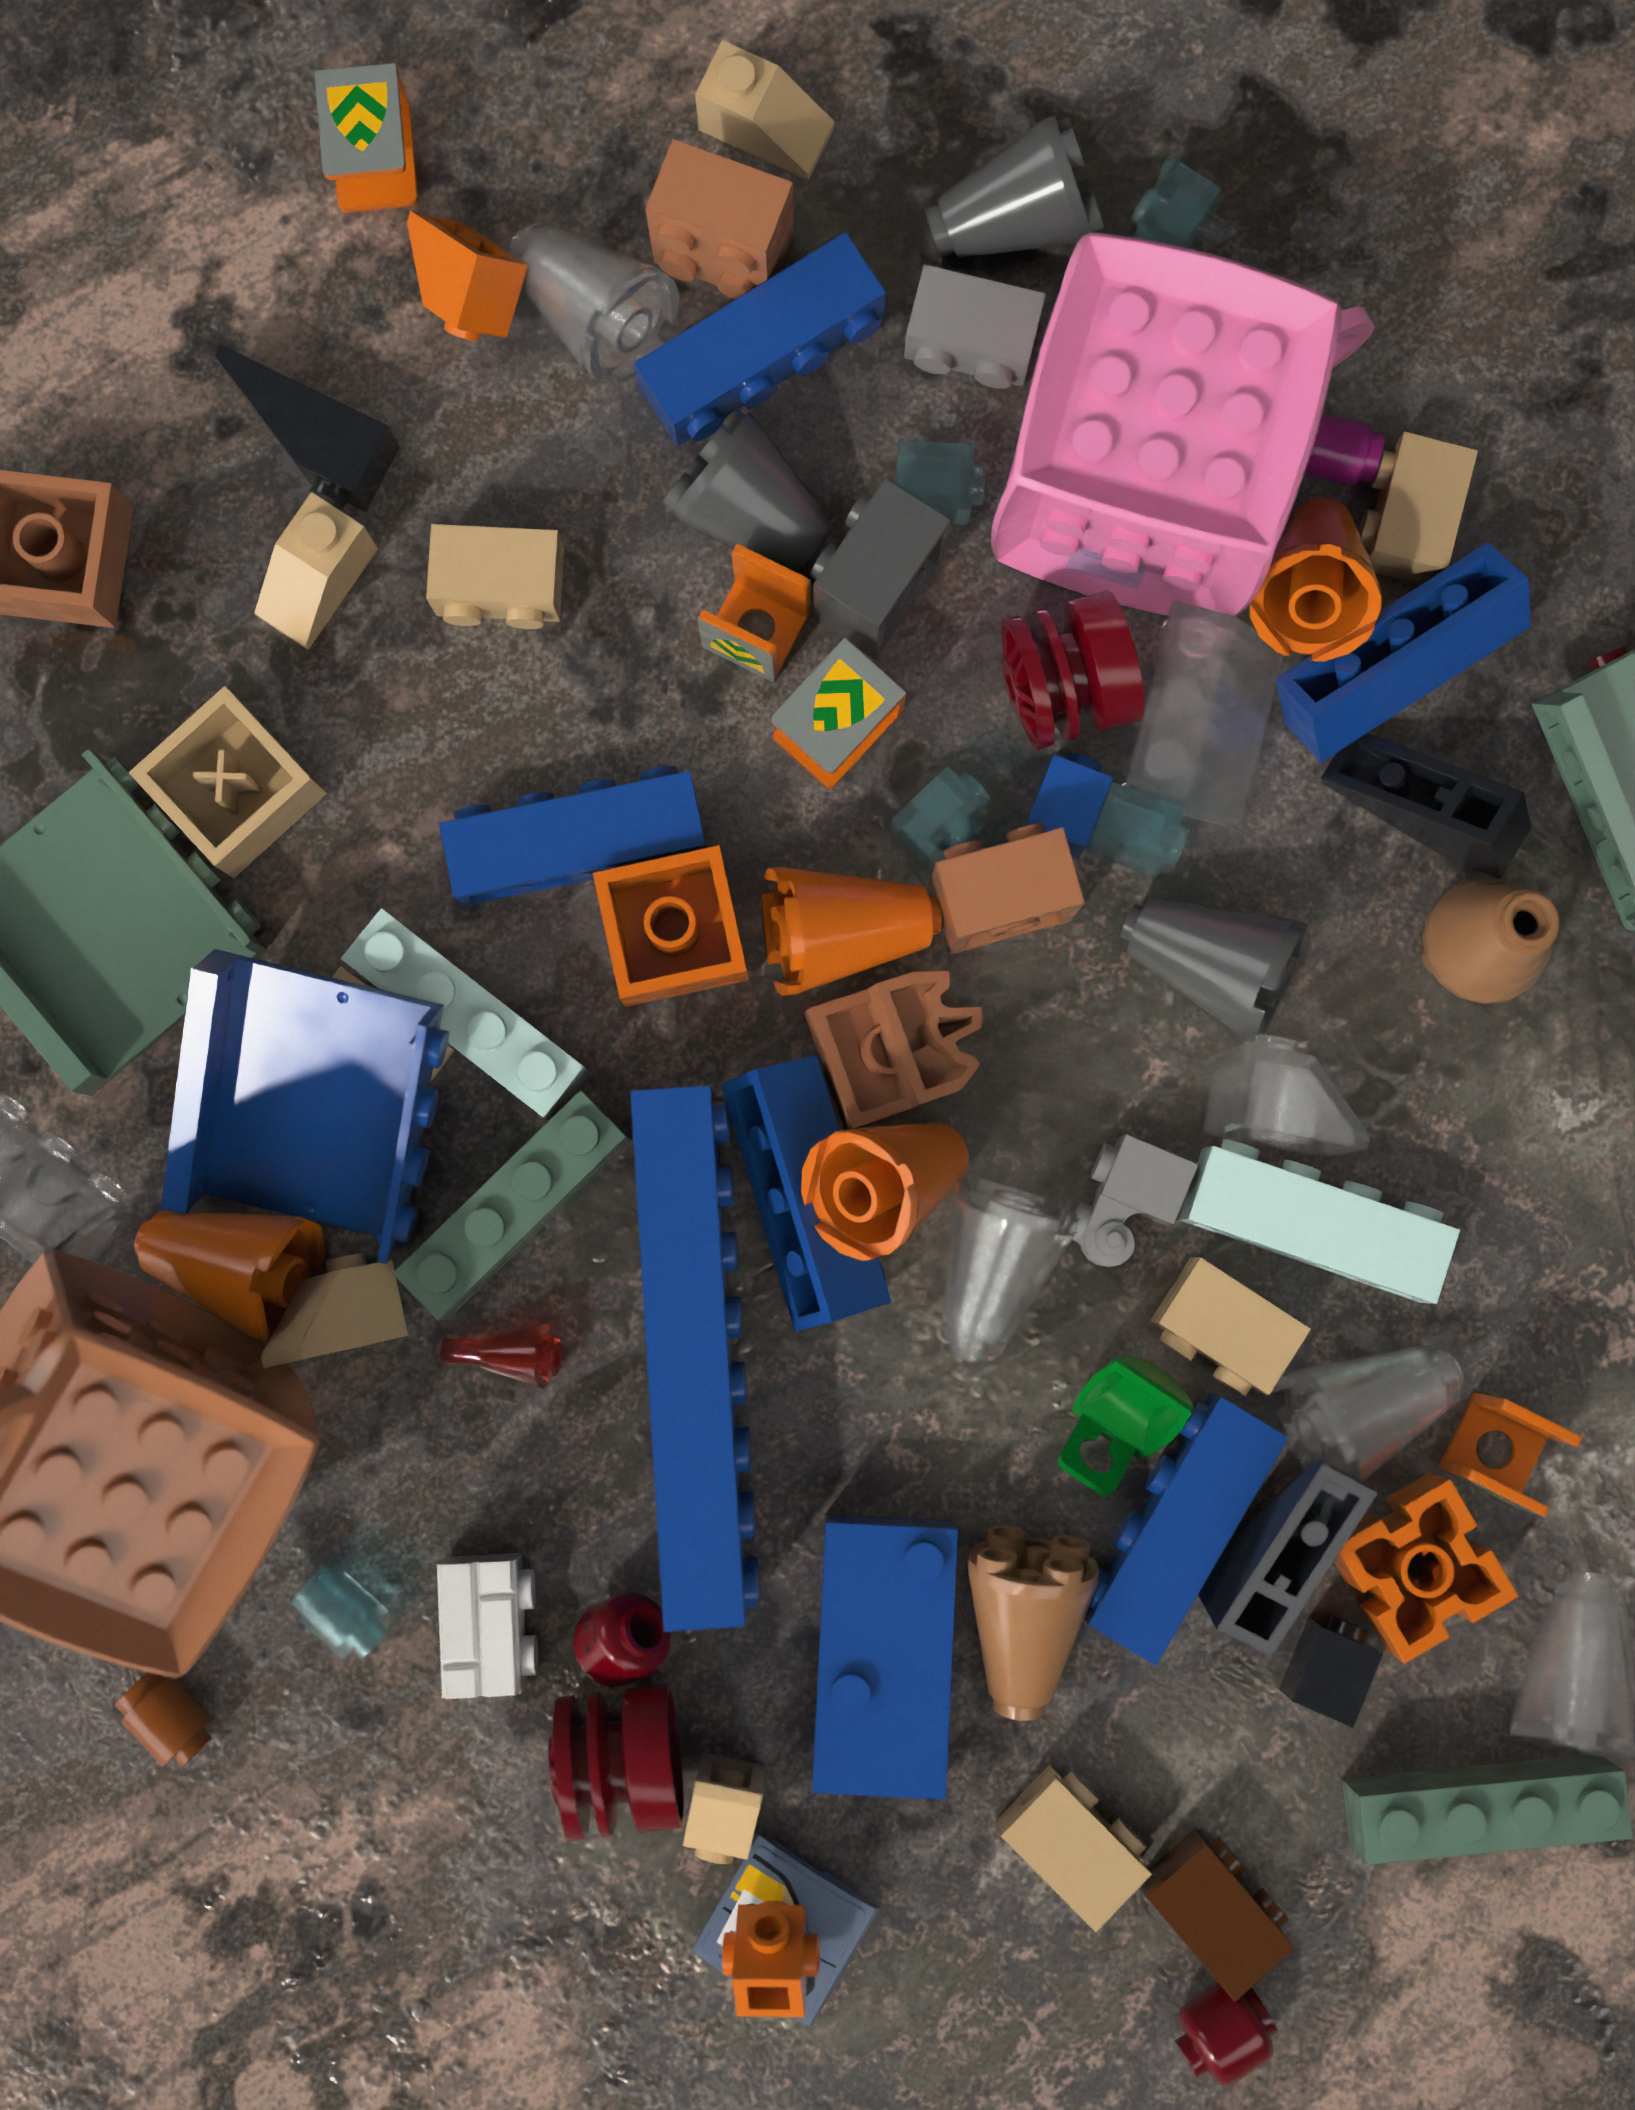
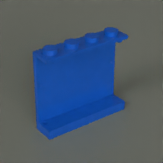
[161,949,449,1264]

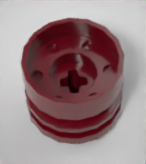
[1000,590,1145,750]
[548,1684,684,1842]

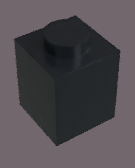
[1279,1615,1383,1728]

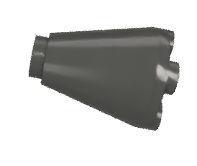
[925,115,1104,258]
[662,408,842,580]

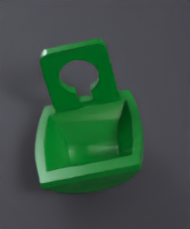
[1057,1356,1194,1497]

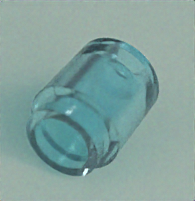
[291,1564,390,1662]

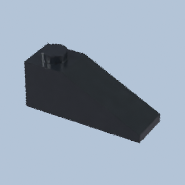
[215,345,400,512]
[1321,733,1532,880]
[1198,1459,1378,1657]

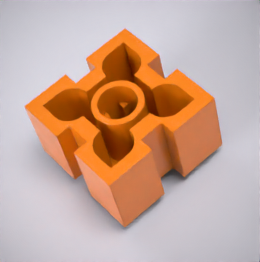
[1334,1472,1519,1664]

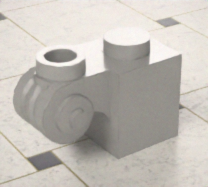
[1066,1134,1198,1267]

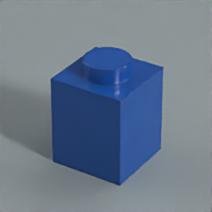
[1024,753,1113,859]

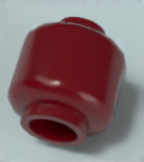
[573,1592,671,1687]
[1175,1982,1278,2086]

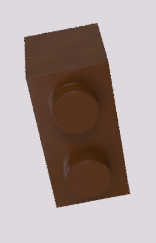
[1140,1828,1295,2001]

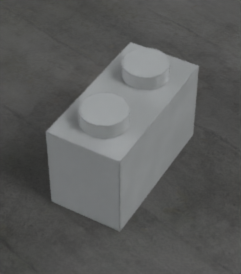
[904,264,1046,389]

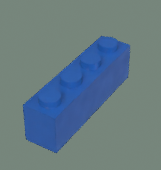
[634,232,886,447]
[1276,542,1531,763]
[439,766,707,907]
[721,1055,892,1332]
[1084,1393,1289,1666]

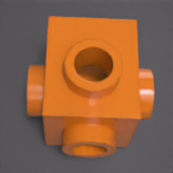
[722,1901,820,2017]

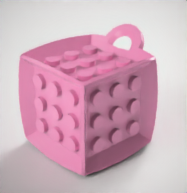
[991,232,1375,624]

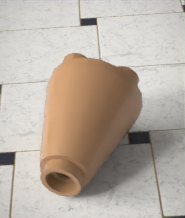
[1422,877,1560,1004]
[967,1525,1099,1721]

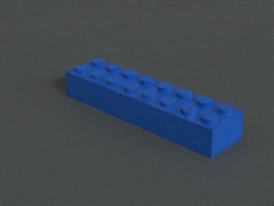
[630,1085,760,1632]

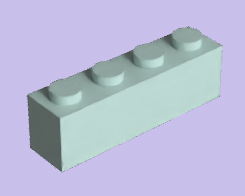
[341,908,591,1120]
[1179,1139,1460,1304]

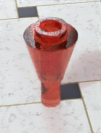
[440,1324,562,1389]

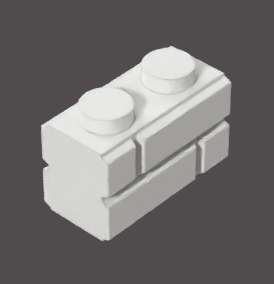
[437,1553,538,1699]

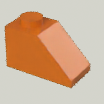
[407,210,528,341]

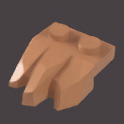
[804,970,982,1129]

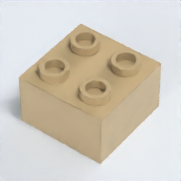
[128,686,327,878]

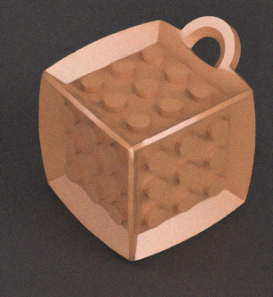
[0,1249,320,1678]

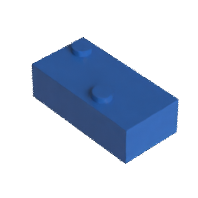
[812,1514,958,1800]

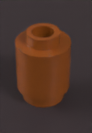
[114,1672,213,1767]

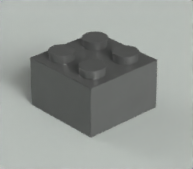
[810,478,951,660]

